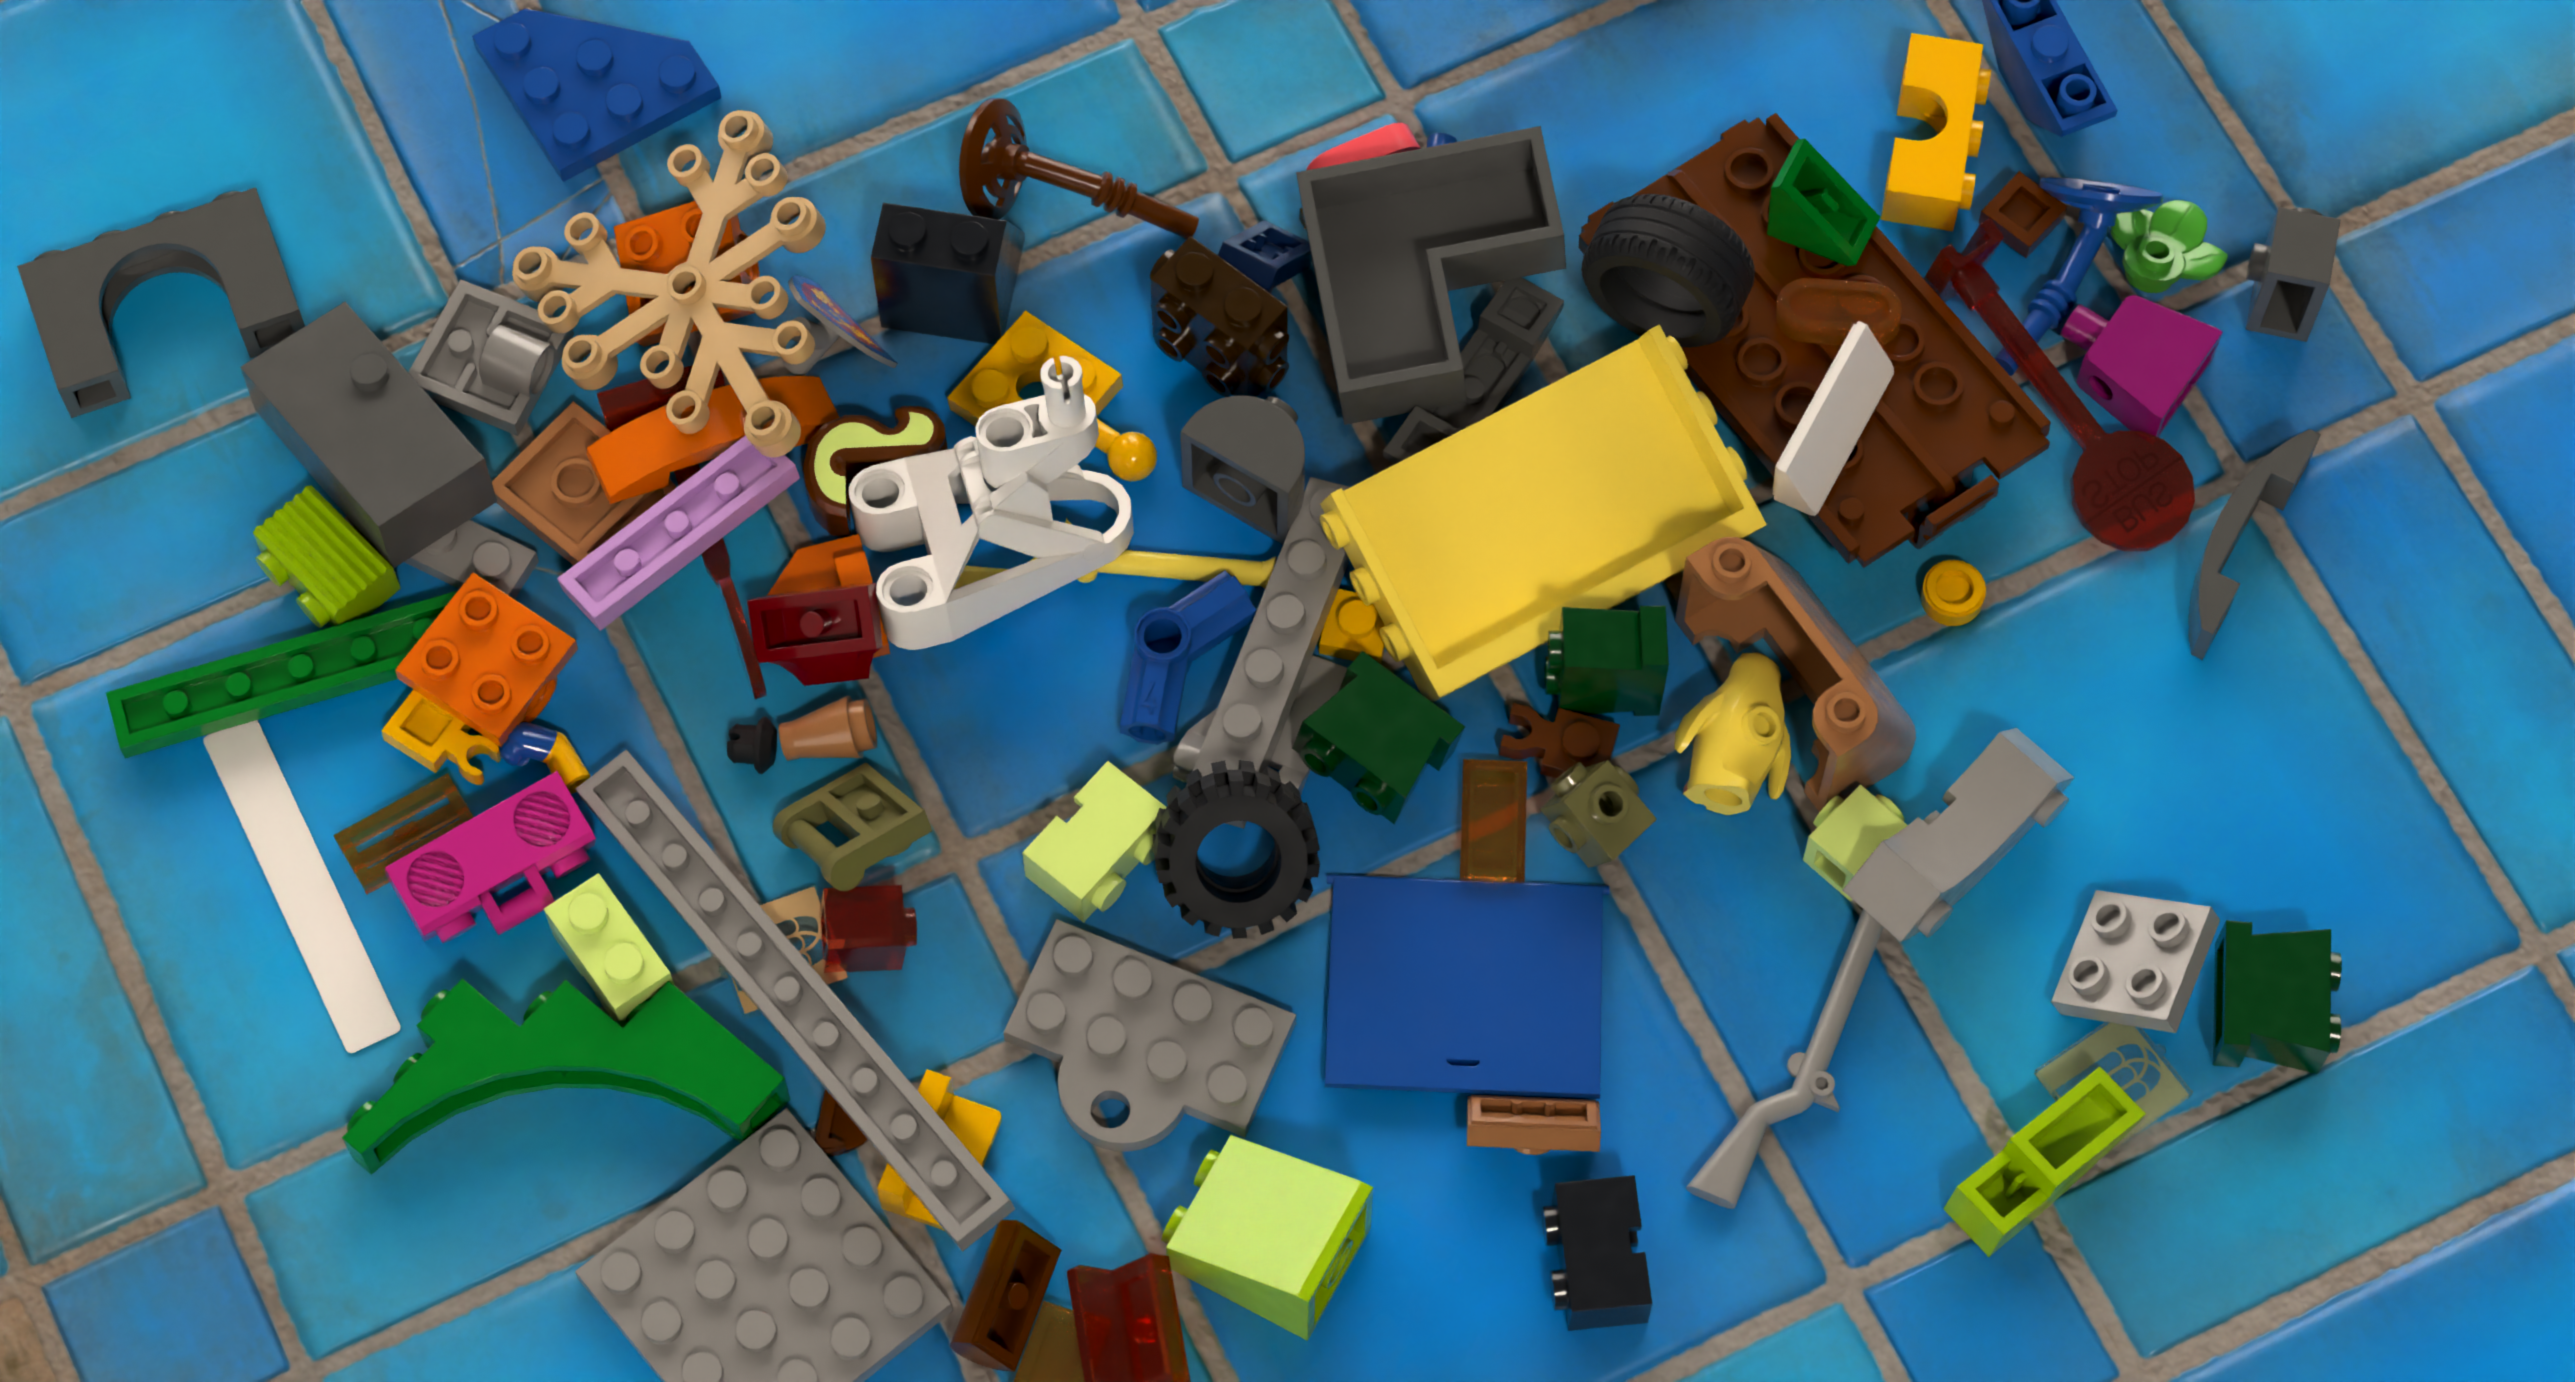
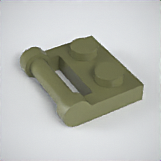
[772,763,932,891]

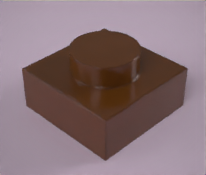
[1978,171,2068,258]

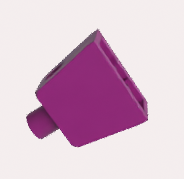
[2060,295,2223,446]

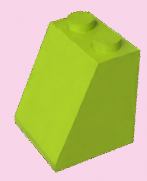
[1161,1135,1373,1341]

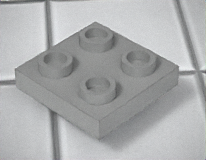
[408,279,574,436]
[2051,890,2220,1033]

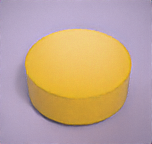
[1920,560,1986,626]

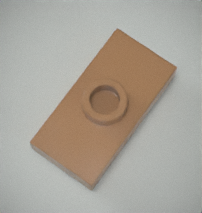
[1466,1094,1601,1155]

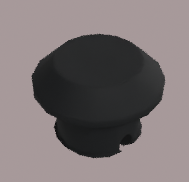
[727,716,777,774]

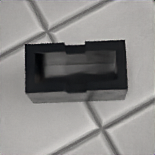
[1541,1175,1652,1331]

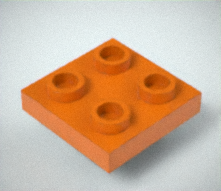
[613,201,760,347]
[395,572,578,747]

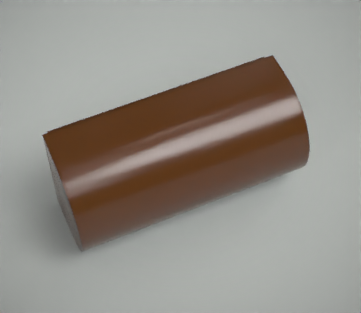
[950,1220,1062,1372]

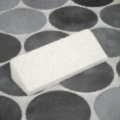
[1772,321,1894,516]

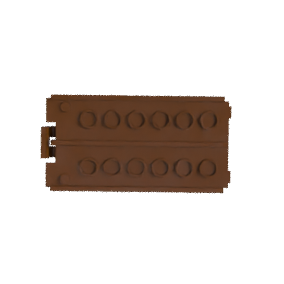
[1578,113,2051,568]

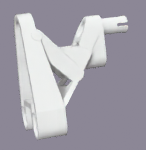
[849,356,1134,650]

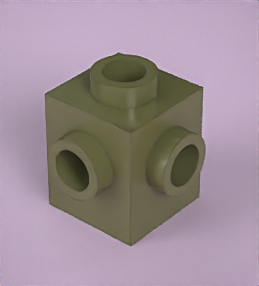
[1540,760,1657,868]

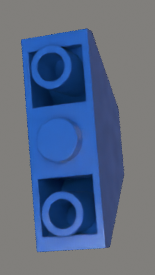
[1982,0,2118,137]

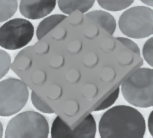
[575,1108,953,1382]

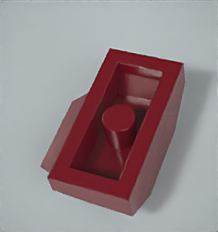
[747,583,883,686]

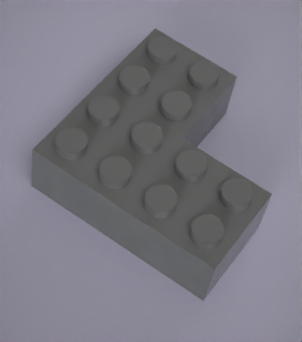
[1296,126,1566,425]

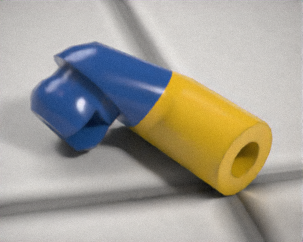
[499,722,591,794]

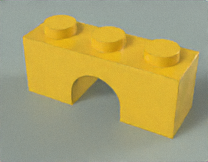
[1880,33,1991,231]

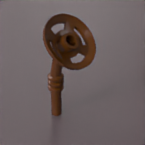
[959,98,1199,239]

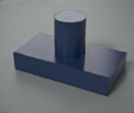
[1218,220,1312,294]

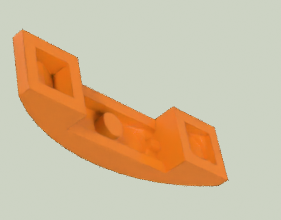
[587,376,839,504]

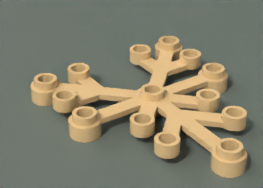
[512,110,826,457]

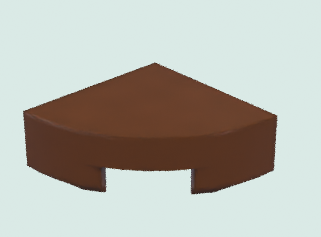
[815,1090,869,1157]

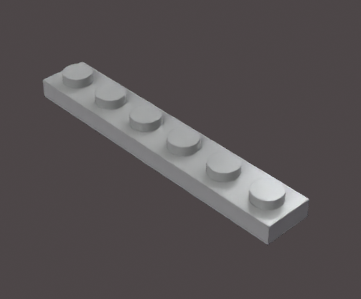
[1186,477,1350,829]

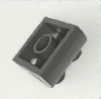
[1180,396,1305,545]

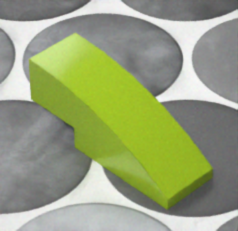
[1943,1066,2146,1257]

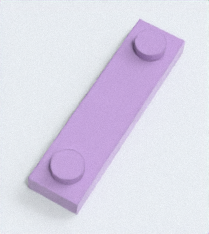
[557,435,800,631]

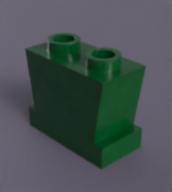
[1544,606,1669,716]
[1292,651,1465,824]
[2213,920,2342,1074]

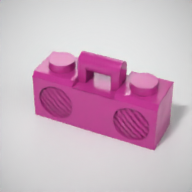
[385,771,596,944]

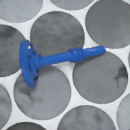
[1994,178,2163,376]

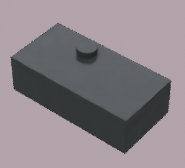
[240,302,497,568]

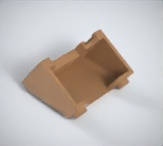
[1675,537,1916,812]

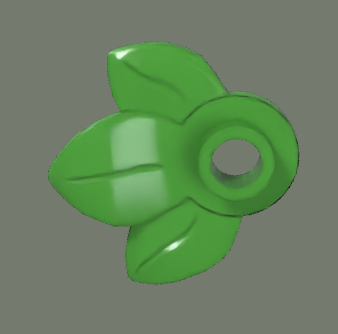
[2111,200,2228,293]

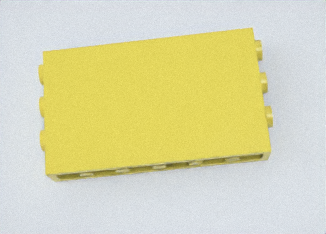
[1320,324,1767,702]

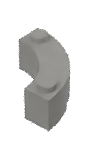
[1842,728,2074,942]

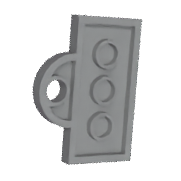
[1003,919,1296,1152]

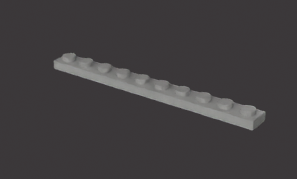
[576,749,1015,1252]

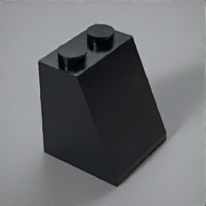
[871,202,1025,345]

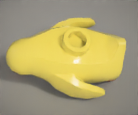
[1674,652,1791,815]

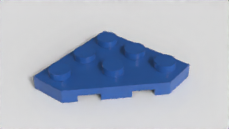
[472,8,721,182]

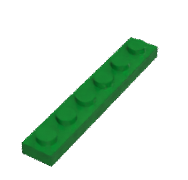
[106,591,457,758]

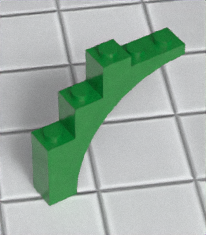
[342,978,790,1175]

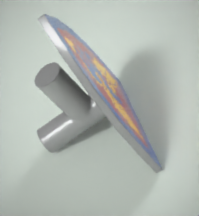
[783,275,898,376]

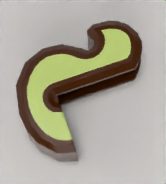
[803,406,948,538]

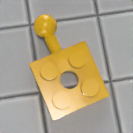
[947,310,1157,482]

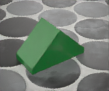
[1767,138,1880,266]

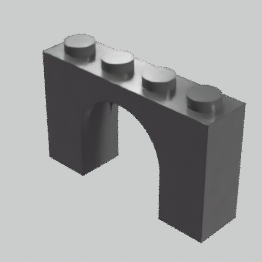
[17,187,305,418]

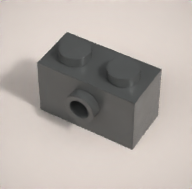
[2246,207,2341,342]

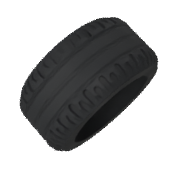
[1581,194,1755,348]

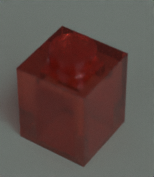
[819,885,917,973]

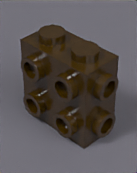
[1149,236,1289,397]

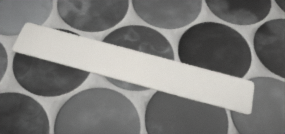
[203,720,401,1053]

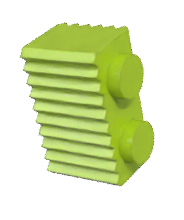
[253,485,401,628]

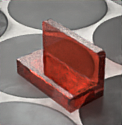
[1067,1253,1191,1382]

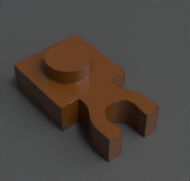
[1499,703,1620,778]

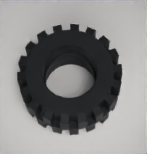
[1153,760,1320,939]

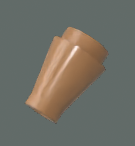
[779,696,878,761]

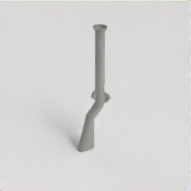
[1686,909,1884,1209]

